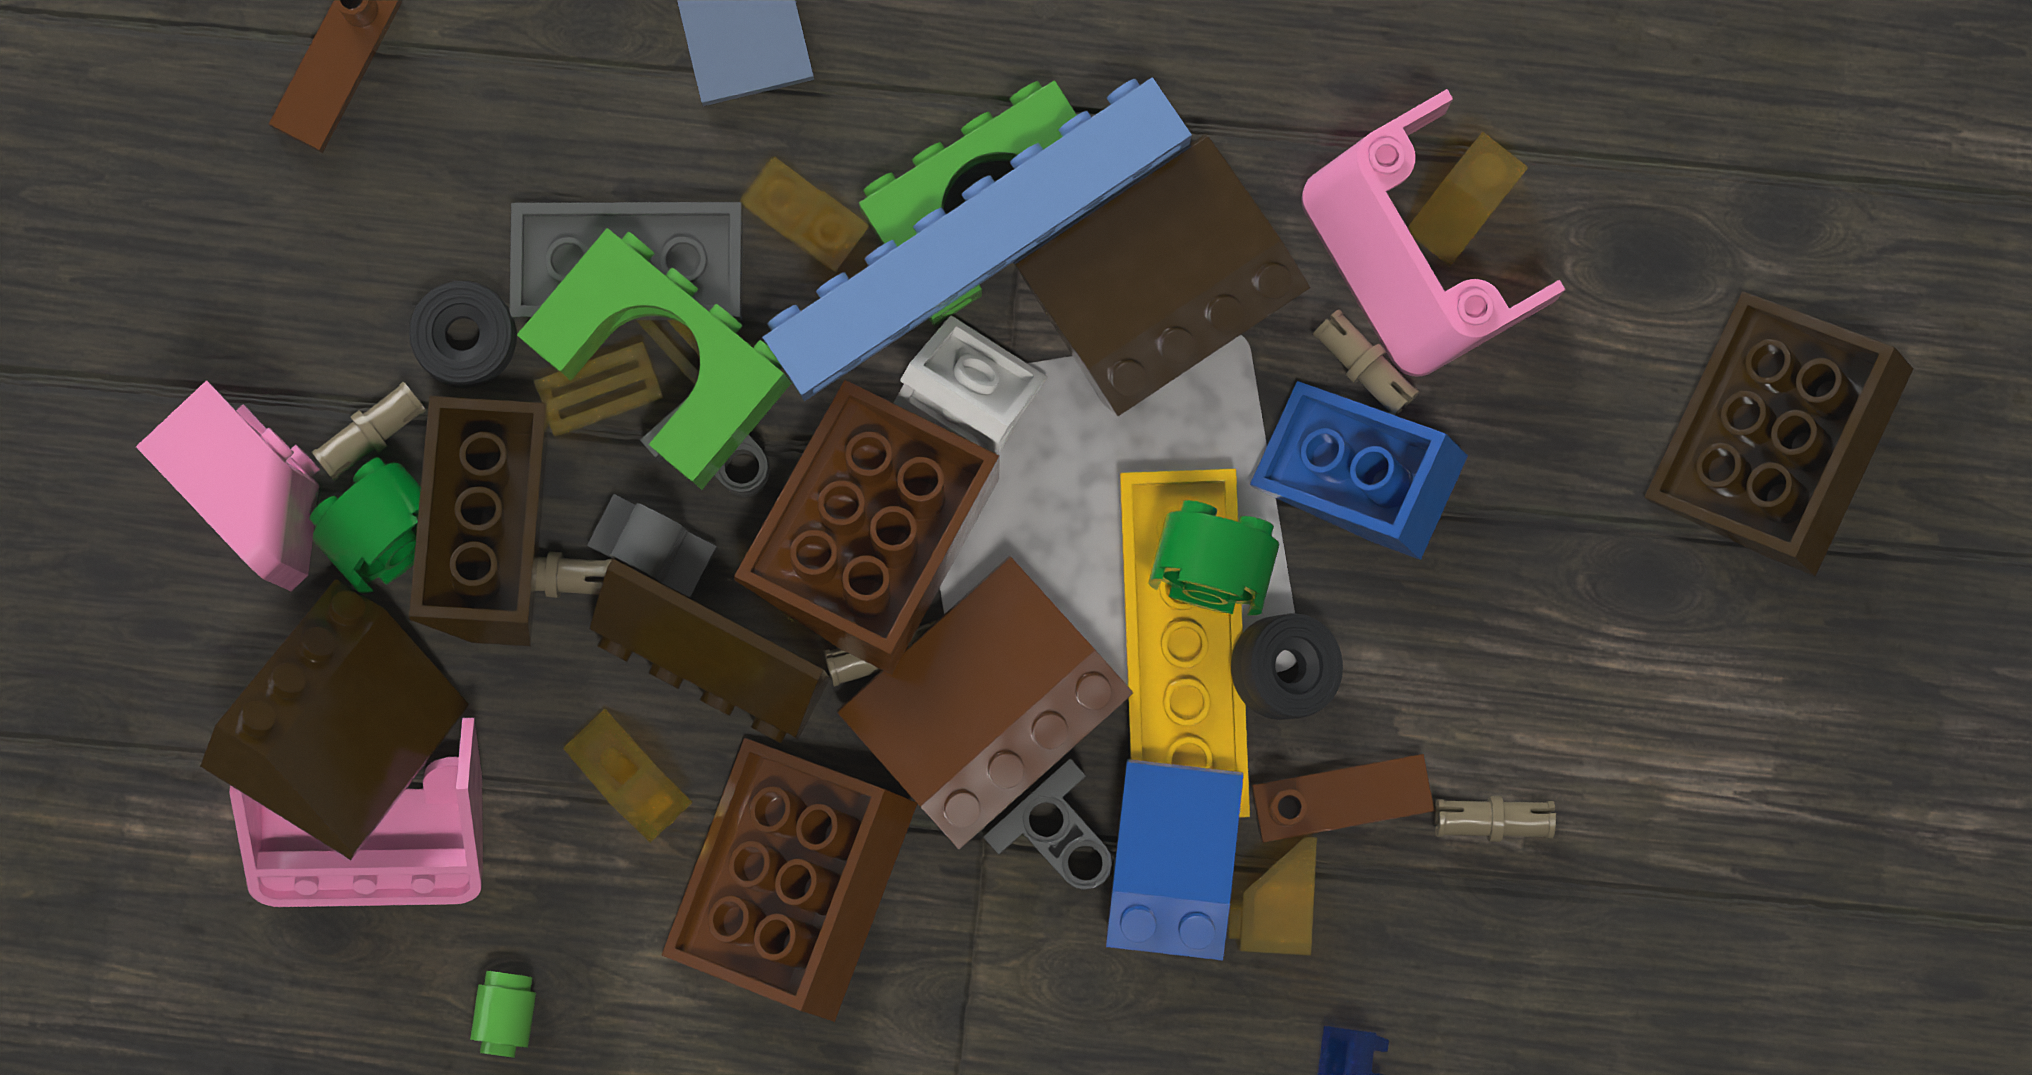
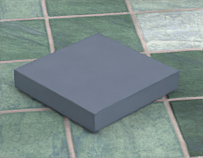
[677,0,814,106]

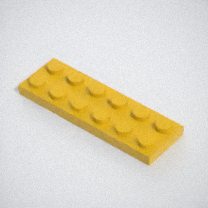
[1120,469,1250,818]

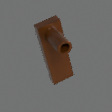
[269,0,402,153]
[1251,754,1434,843]

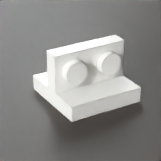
[893,315,1047,455]

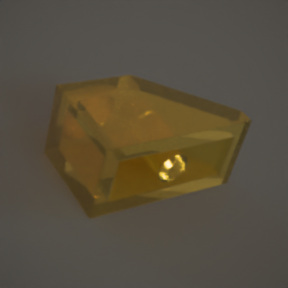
[1408,132,1528,266]
[563,709,693,843]
[1228,837,1317,955]

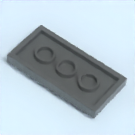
[510,202,744,321]

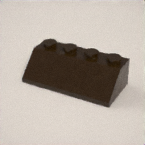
[409,396,549,646]

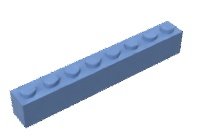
[763,77,1192,401]

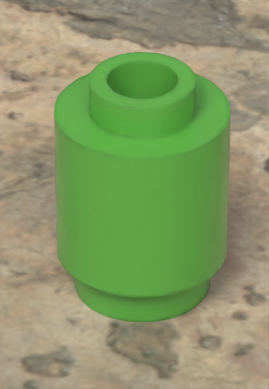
[470,971,536,1058]

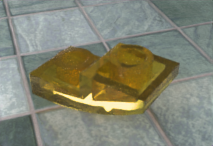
[738,156,869,272]

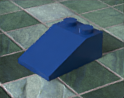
[1250,381,1468,560]
[1106,759,1244,960]

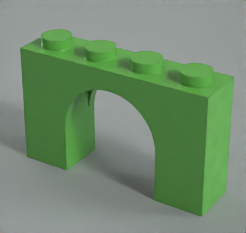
[859,80,1124,326]
[517,228,792,490]

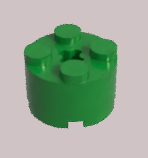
[309,457,421,594]
[1148,500,1280,615]

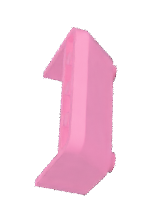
[1302,89,1565,377]
[136,380,320,591]
[229,718,483,907]

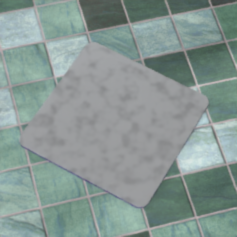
[940,335,1297,686]

